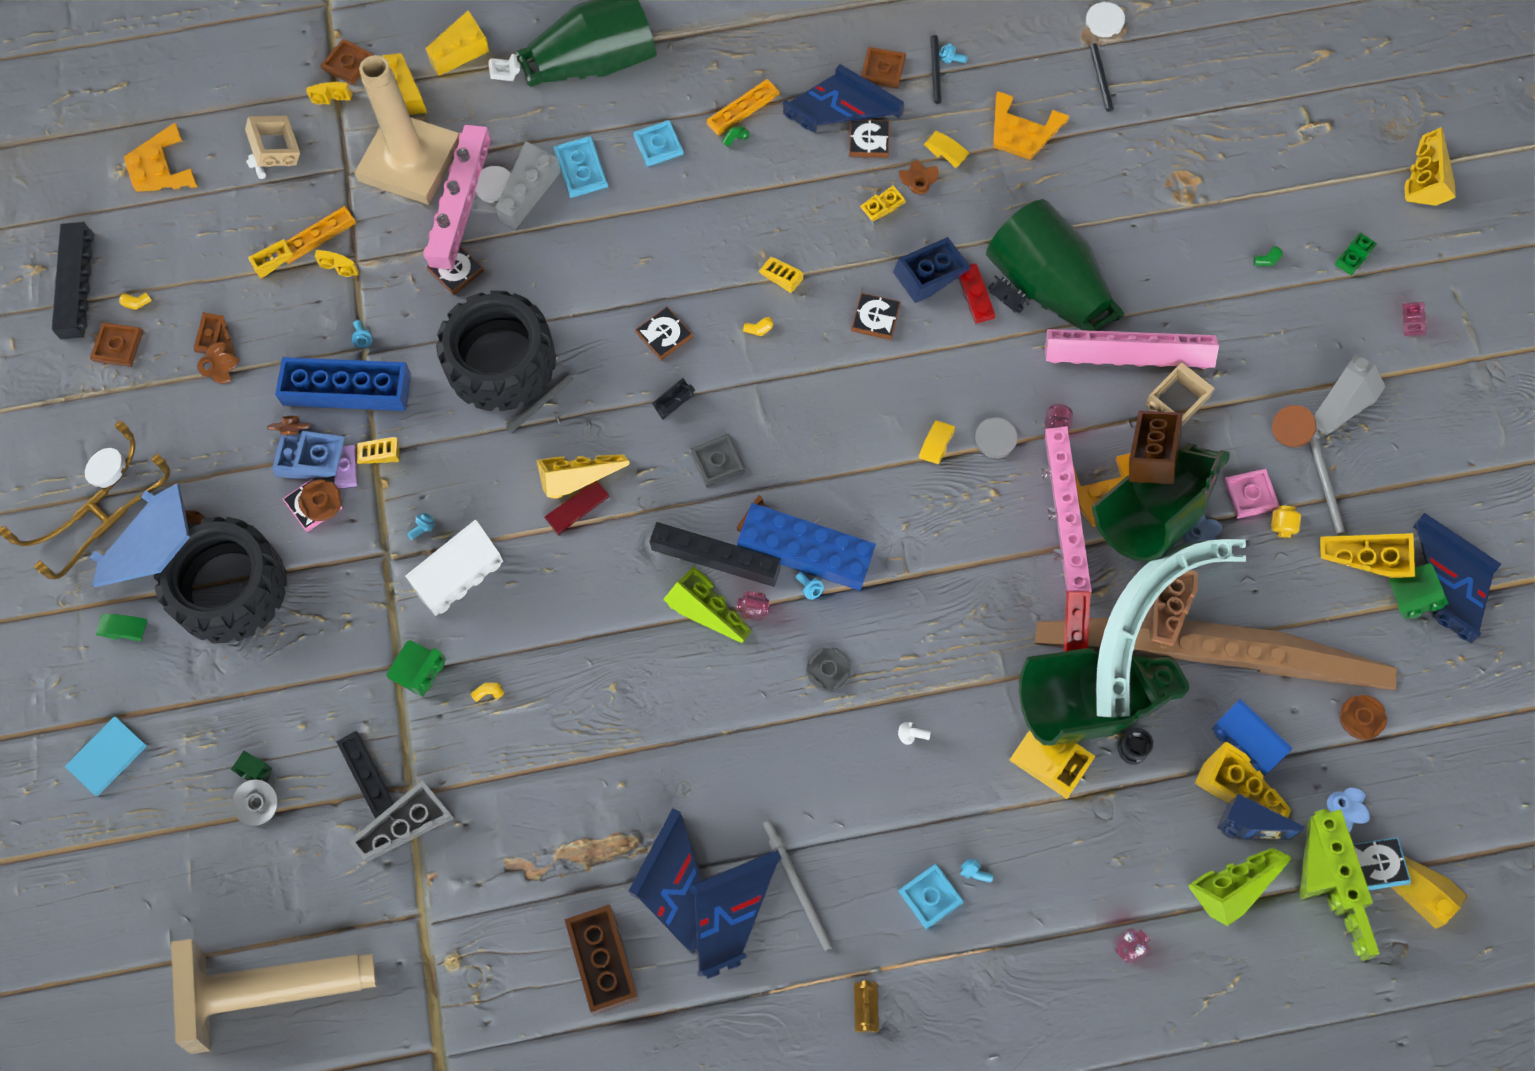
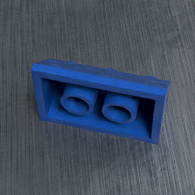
[1212,699,1293,776]

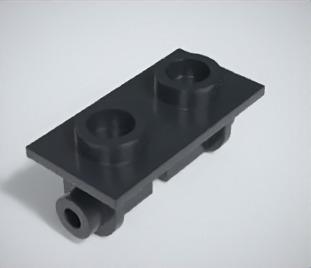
[988,275,1030,313]
[651,378,695,420]

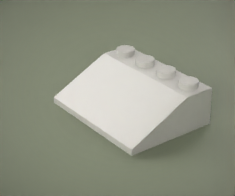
[405,520,503,616]

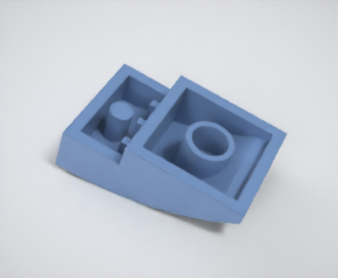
[272,431,345,479]

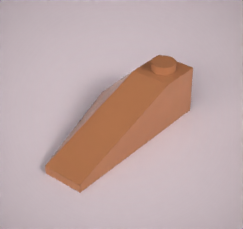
[1148,570,1198,646]

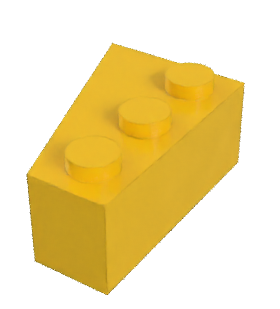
[425,10,490,76]
[383,53,427,115]

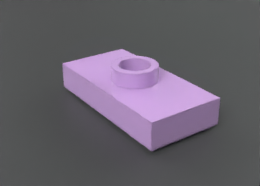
[334,445,358,488]

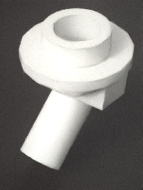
[246,154,266,179]
[898,722,931,745]

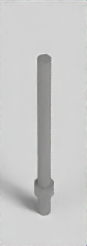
[1310,430,1346,535]
[763,820,833,951]

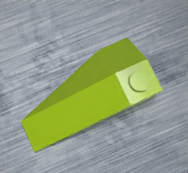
[663,566,752,643]
[1189,847,1291,926]

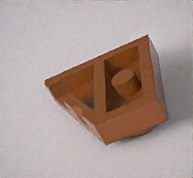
[193,312,235,356]

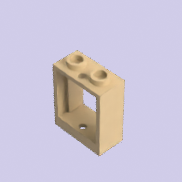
[245,116,300,167]
[1145,362,1215,426]

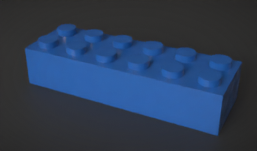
[275,357,411,411]
[737,503,876,591]

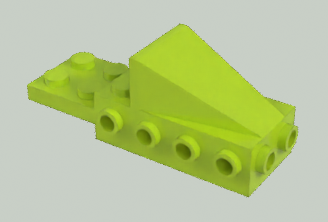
[1299,809,1380,961]

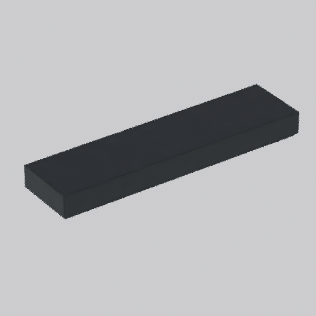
[336,731,394,819]

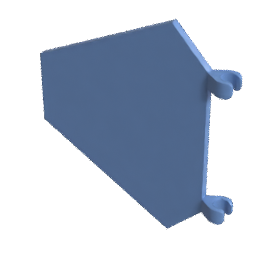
[89,484,190,587]

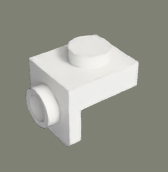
[488,54,520,81]

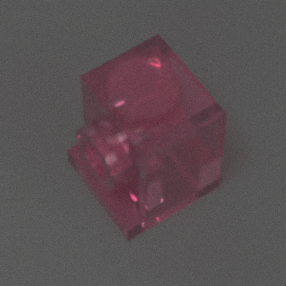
[1402,302,1426,336]

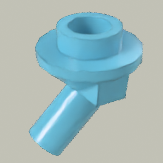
[939,44,968,64]
[352,320,373,348]
[407,513,436,540]
[795,571,824,599]
[960,858,993,883]

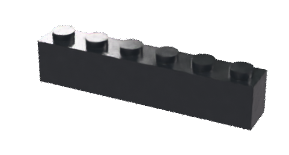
[52,222,94,339]
[649,522,781,587]

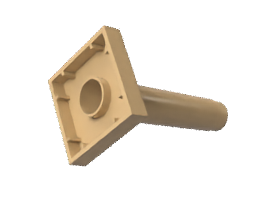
[355,55,459,205]
[171,939,376,1054]

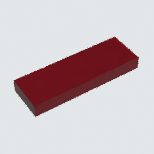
[544,481,609,535]

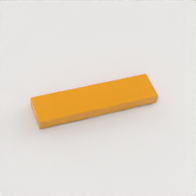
[706,78,780,136]
[279,206,356,264]

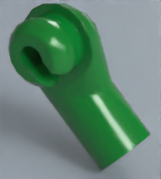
[721,126,750,148]
[1253,246,1283,266]

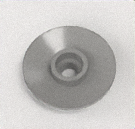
[232,780,278,826]

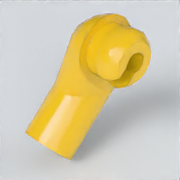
[119,292,152,310]
[470,682,504,702]

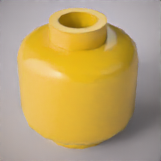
[1271,506,1301,538]

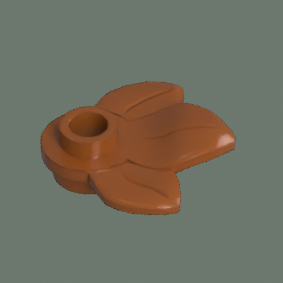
[899,160,939,195]
[197,342,239,384]
[267,416,311,435]

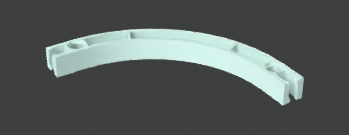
[1096,539,1246,717]

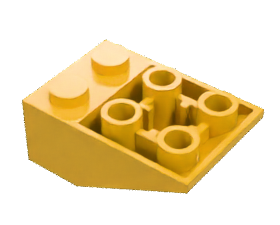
[1009,730,1096,799]

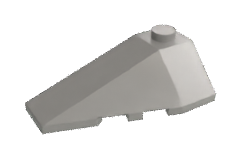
[1314,354,1386,435]

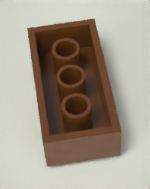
[1129,411,1183,484]
[564,904,640,1015]

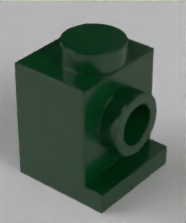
[230,750,272,782]

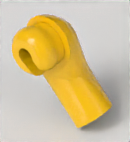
[743,317,773,336]

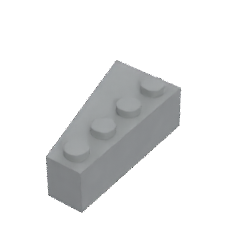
[495,141,561,230]
[349,780,454,862]

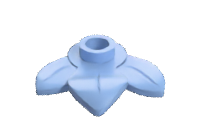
[1183,515,1222,543]
[1327,788,1370,832]

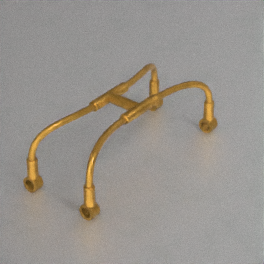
[0,420,170,580]

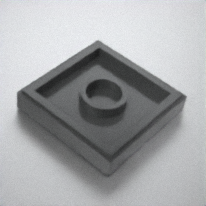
[690,433,745,487]

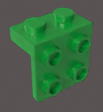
[1389,563,1449,619]
[386,640,446,697]

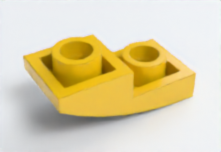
[306,82,352,105]
[924,131,969,168]
[860,185,906,222]
[315,250,359,277]
[919,420,955,464]

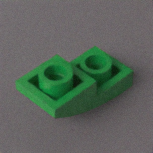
[1334,232,1378,276]
[96,614,148,642]

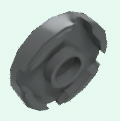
[806,648,851,692]

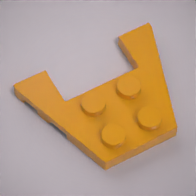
[993,91,1069,160]
[124,123,198,192]
[1073,453,1130,527]

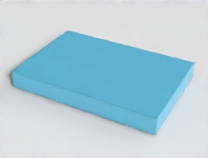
[554,136,608,198]
[64,716,147,797]

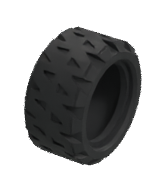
[436,290,556,411]
[154,517,287,643]

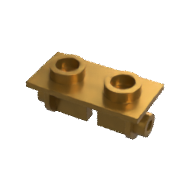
[854,981,879,1032]

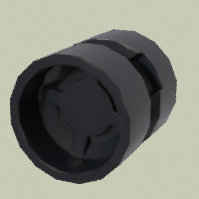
[1118,728,1154,765]

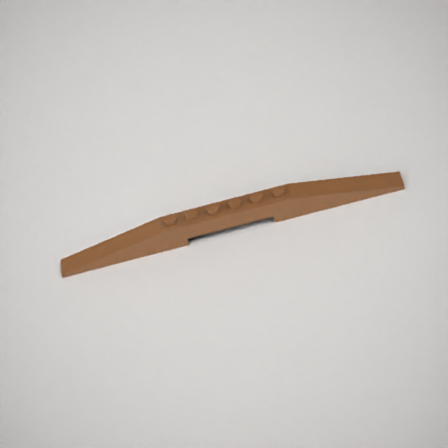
[1035,615,1397,690]

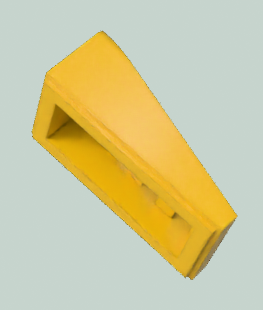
[248,239,294,279]
[759,257,803,293]
[357,437,400,464]

